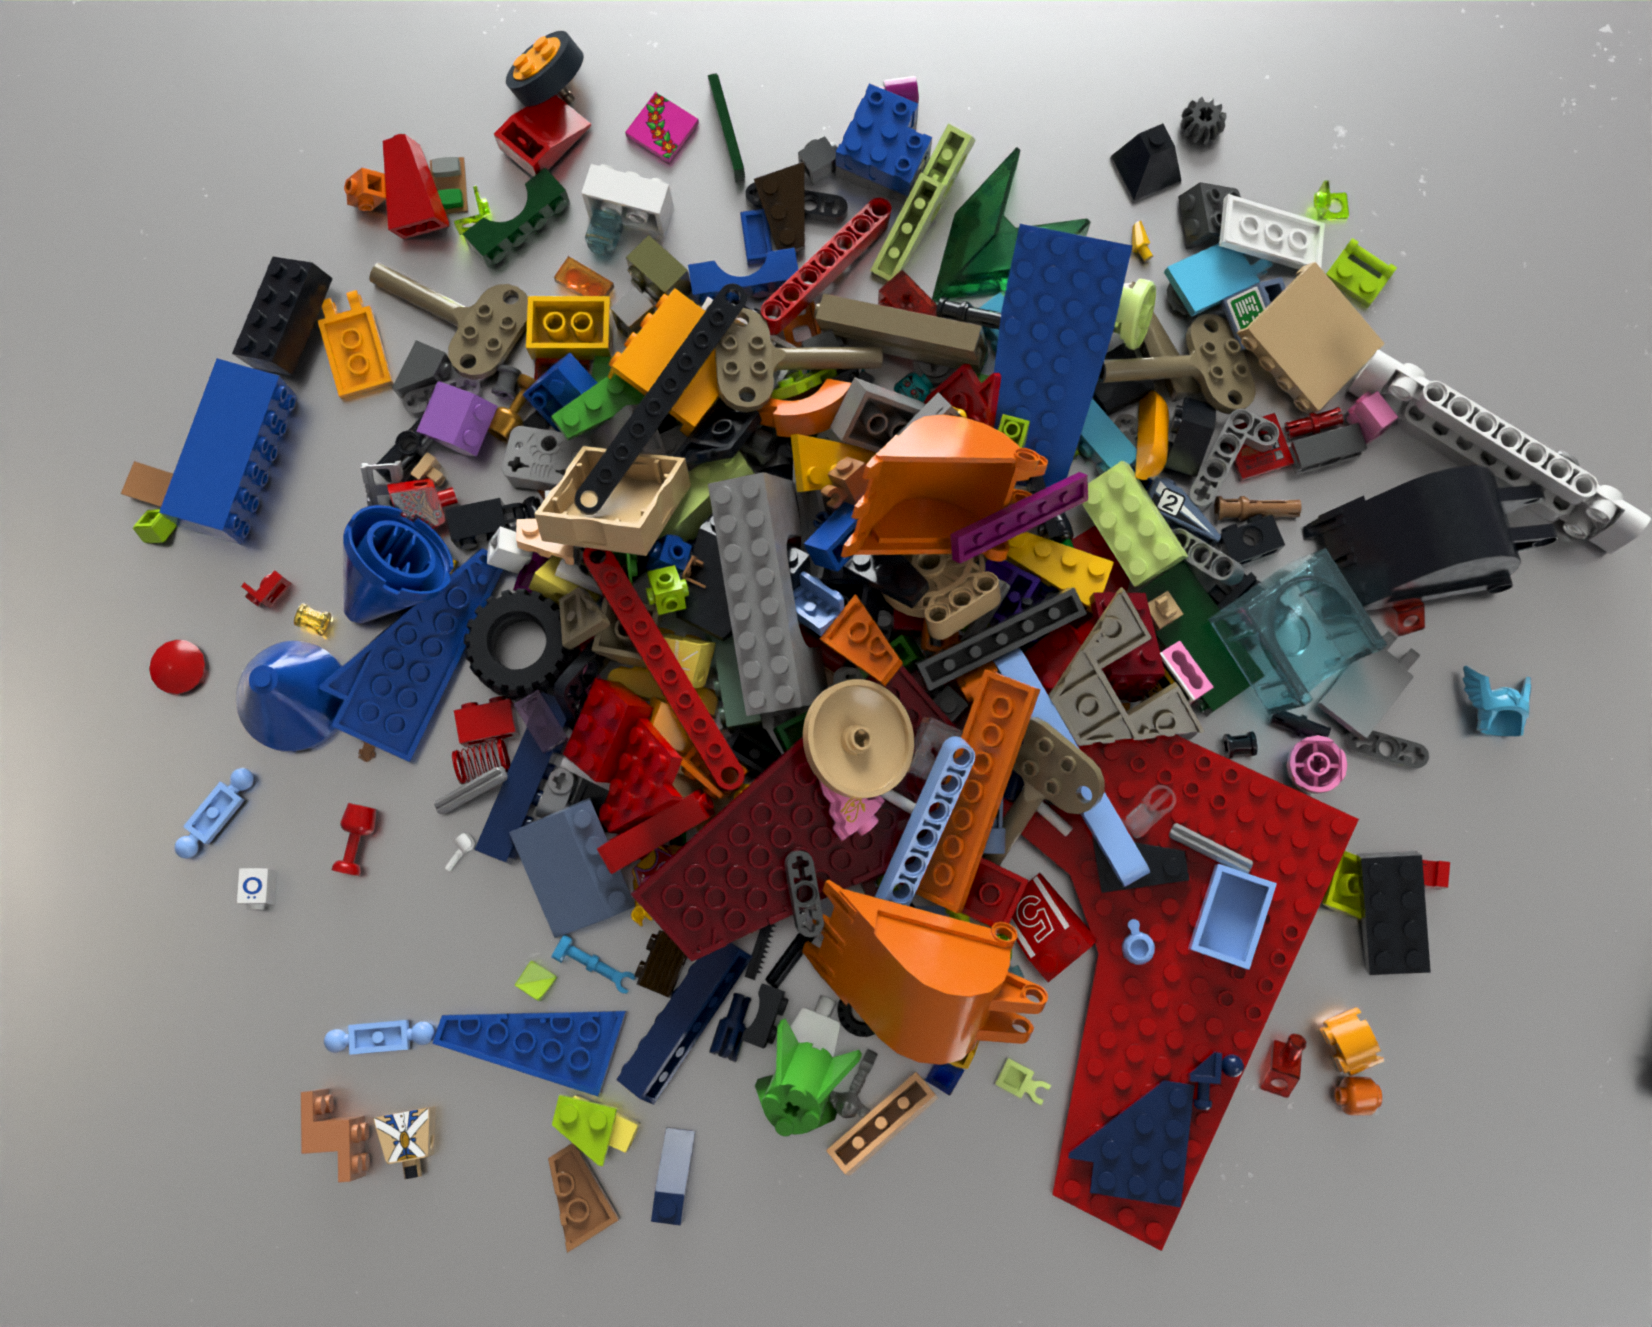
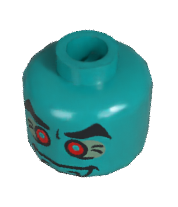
[894,372,934,402]

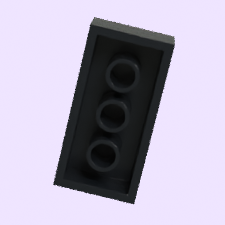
[232,256,333,376]
[1357,851,1431,975]

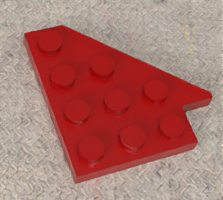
[924,364,1001,428]

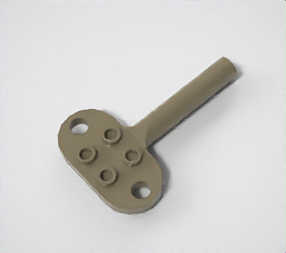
[369,263,528,380]
[714,308,883,412]
[1098,314,1256,414]
[982,717,1105,866]

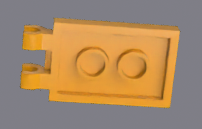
[318,290,394,399]

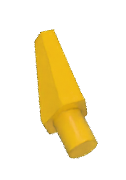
[1132,220,1153,262]

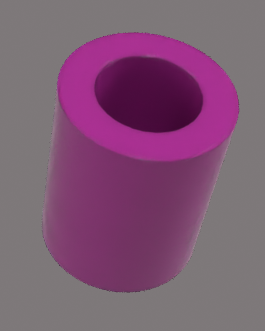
[880,76,919,103]

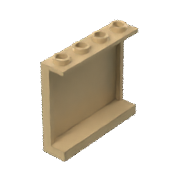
[1237,262,1385,414]

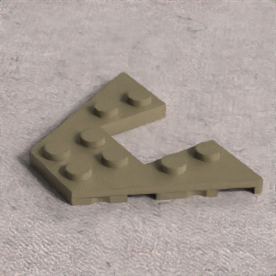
[1048,587,1205,746]

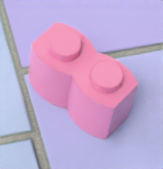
[1345,391,1399,445]

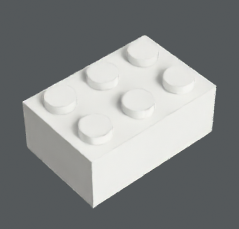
[581,164,674,237]

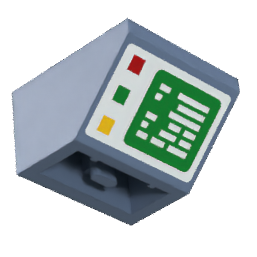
[1221,277,1286,351]

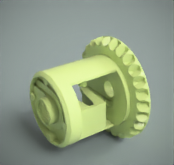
[1113,279,1156,350]

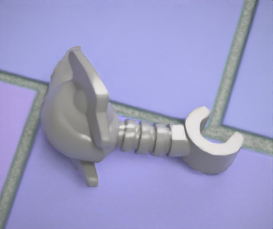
[829,1049,878,1118]

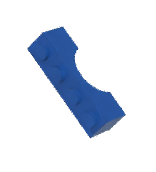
[688,248,798,306]

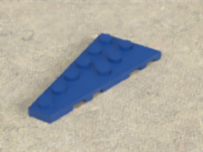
[432,1011,627,1097]

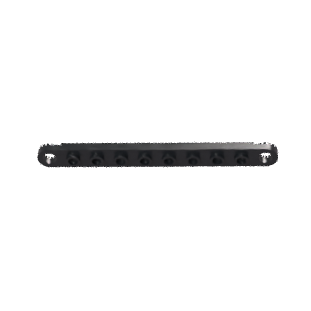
[574,283,747,515]

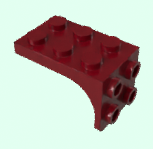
[1089,592,1165,702]

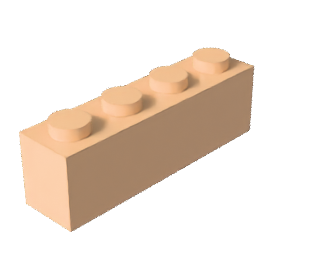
[826,1072,938,1176]

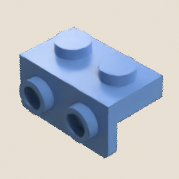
[793,571,844,636]

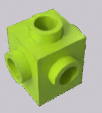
[645,565,689,615]

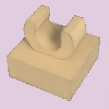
[410,452,446,487]
[1148,591,1183,631]

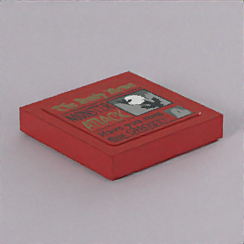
[1226,413,1294,482]

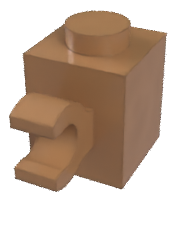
[820,457,869,509]

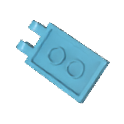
[1164,243,1273,317]

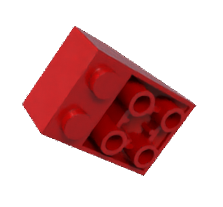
[494,95,592,177]

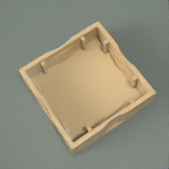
[534,446,691,556]

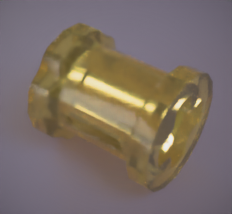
[294,603,332,636]

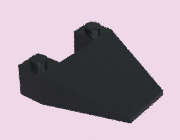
[676,513,811,641]

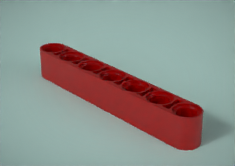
[760,197,892,335]

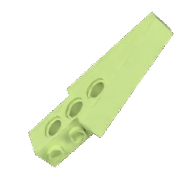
[870,123,976,284]

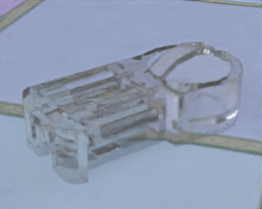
[1121,785,1176,838]

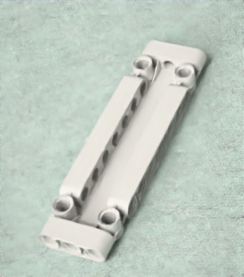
[1348,349,1651,554]

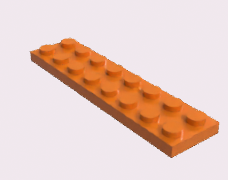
[915,669,1041,913]

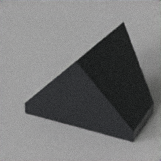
[728,727,782,778]

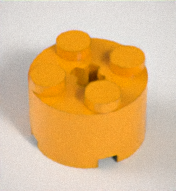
[1319,1007,1384,1076]

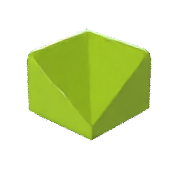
[132,509,177,543]
[515,961,557,1001]

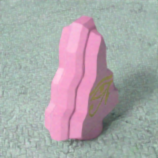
[819,780,885,841]

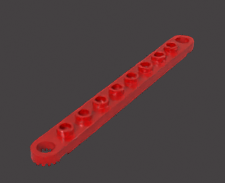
[583,548,745,792]

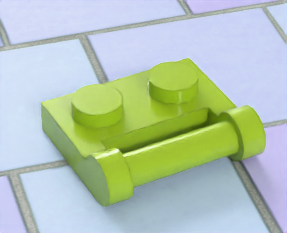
[1326,238,1397,308]

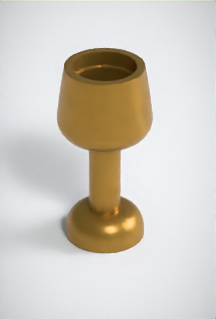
[488,374,536,443]

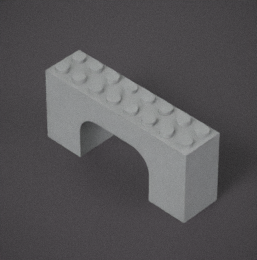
[708,472,828,716]

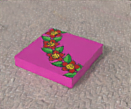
[625,92,699,164]

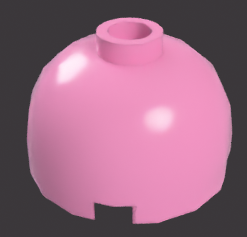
[1286,735,1348,794]

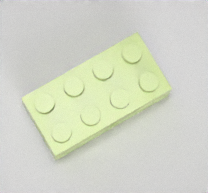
[1082,461,1188,587]

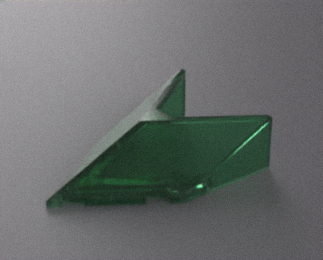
[931,147,1091,303]

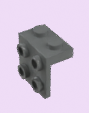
[1178,182,1241,247]

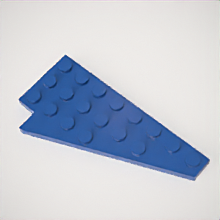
[318,548,503,762]

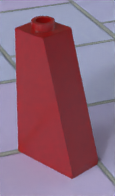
[382,134,449,240]
[597,788,715,874]

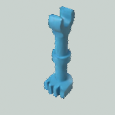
[551,934,636,994]

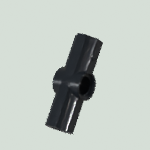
[374,415,434,483]

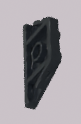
[672,397,762,466]

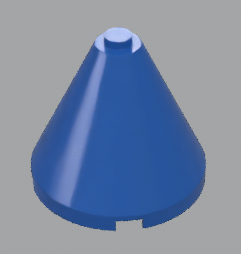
[343,505,454,624]
[236,641,342,752]

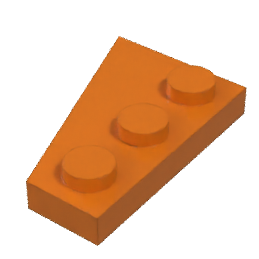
[820,594,903,686]

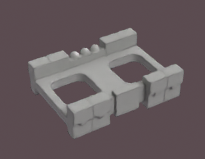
[361,461,404,506]

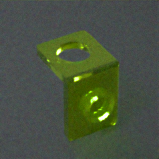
[1313,180,1349,220]
[454,185,491,235]

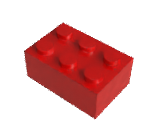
[563,678,654,783]

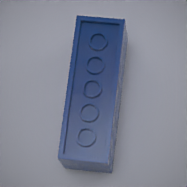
[159,358,296,545]

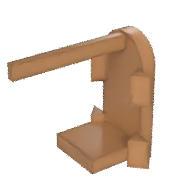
[682,555,706,589]
[358,741,376,762]

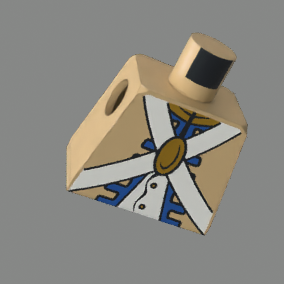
[373,1106,436,1179]

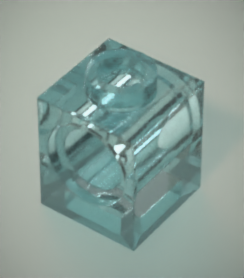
[585,208,624,256]

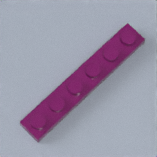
[950,472,1088,563]

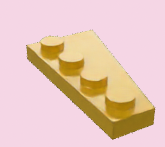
[791,434,877,492]
[1006,531,1114,614]

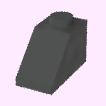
[392,340,451,399]

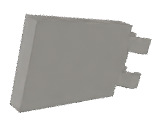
[1317,631,1420,741]

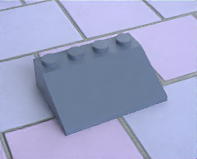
[509,798,635,938]

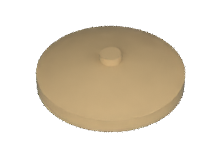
[803,679,914,799]

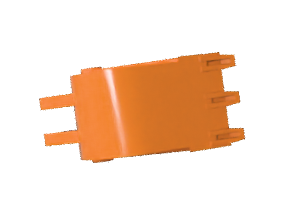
[841,415,1048,562]
[802,880,1048,1065]

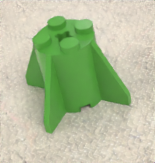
[755,1018,862,1137]

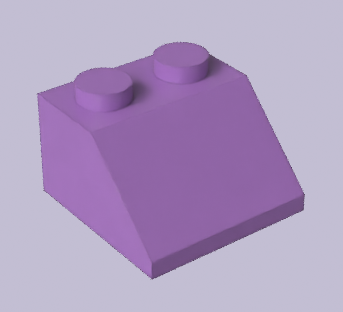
[416,381,498,456]

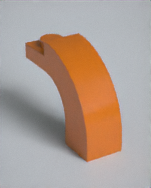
[757,379,851,437]

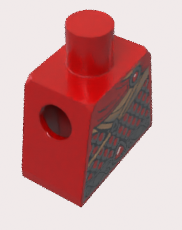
[387,479,458,529]

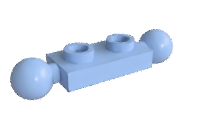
[174,768,254,859]
[324,1020,435,1055]

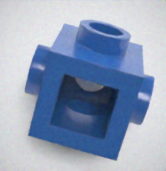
[645,534,692,574]

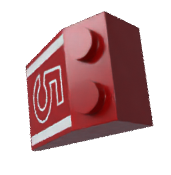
[1009,872,1097,983]

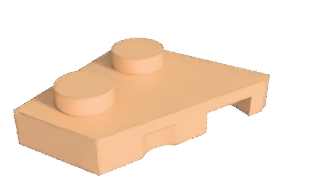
[516,519,574,565]

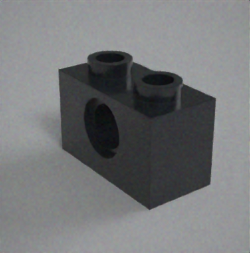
[1217,514,1285,570]

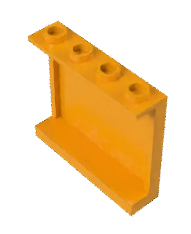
[607,288,720,437]

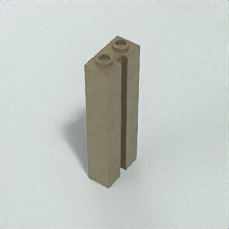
[814,293,988,374]

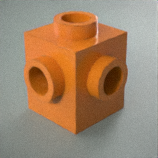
[344,168,386,211]

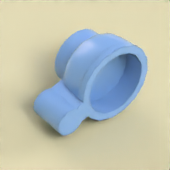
[1122,919,1155,965]

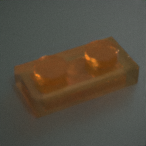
[554,256,614,296]

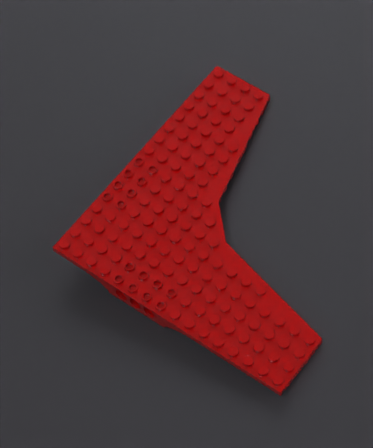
[912,635,1359,1251]

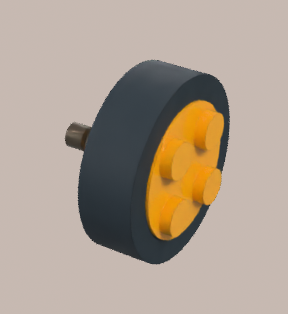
[506,31,584,107]

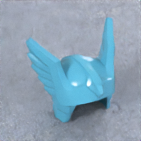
[1463,666,1531,737]

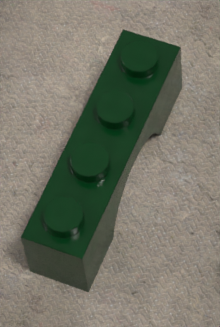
[463,168,570,267]

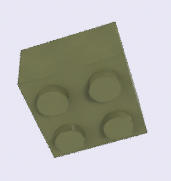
[626,235,692,305]

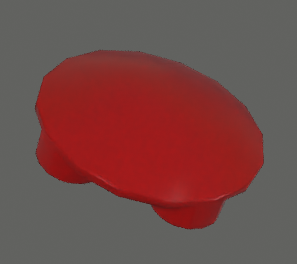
[149,639,207,695]

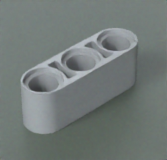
[1172,528,1244,586]

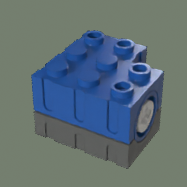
[836,83,932,205]

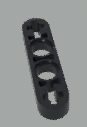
[745,182,848,223]

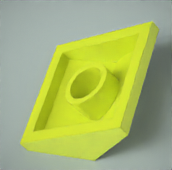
[1322,851,1361,920]

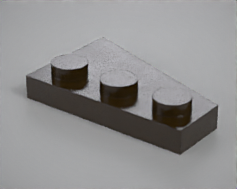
[754,161,805,252]

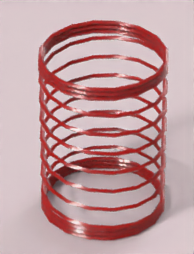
[452,738,510,785]

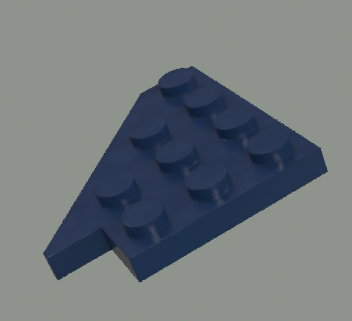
[1068,1080,1195,1207]

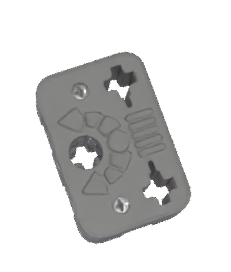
[501,426,592,491]

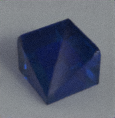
[924,1063,965,1096]

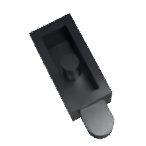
[445,498,526,549]

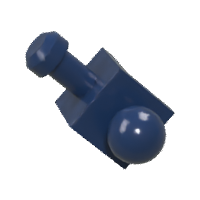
[1188,1051,1244,1110]

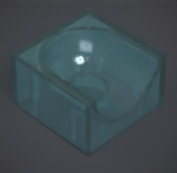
[1208,548,1387,715]

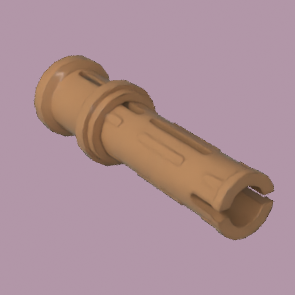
[1214,496,1302,521]

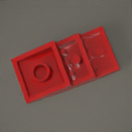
[898,856,1029,928]

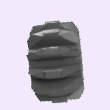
[1180,97,1227,145]

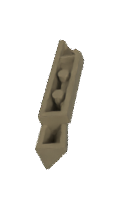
[1123,282,1201,402]

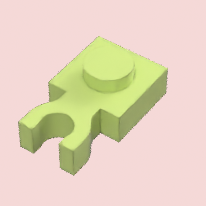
[994,1058,1051,1105]

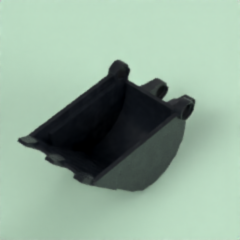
[1303,465,1558,616]

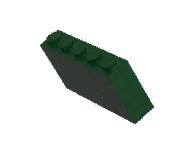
[1136,560,1267,716]

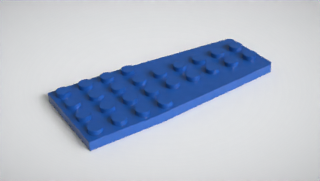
[994,224,1133,488]

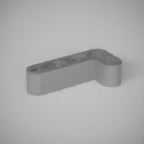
[1188,409,1279,511]

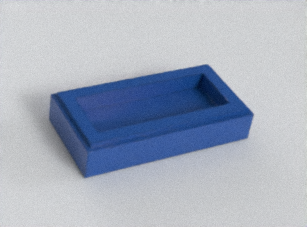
[740,209,773,265]

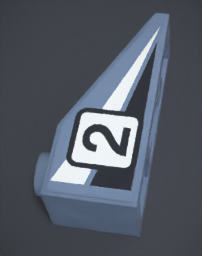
[1148,477,1221,547]

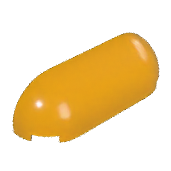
[1135,390,1169,480]

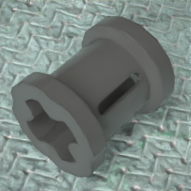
[491,365,522,400]

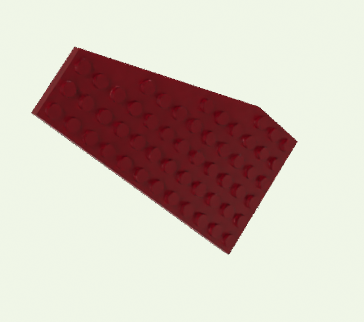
[631,665,962,962]

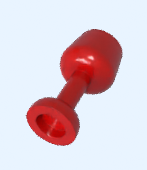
[331,803,377,876]

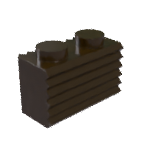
[634,930,687,998]

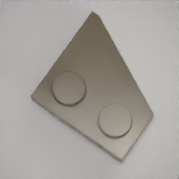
[559,587,610,650]

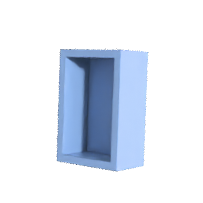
[1188,864,1277,970]

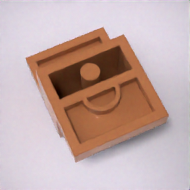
[301,1089,370,1182]

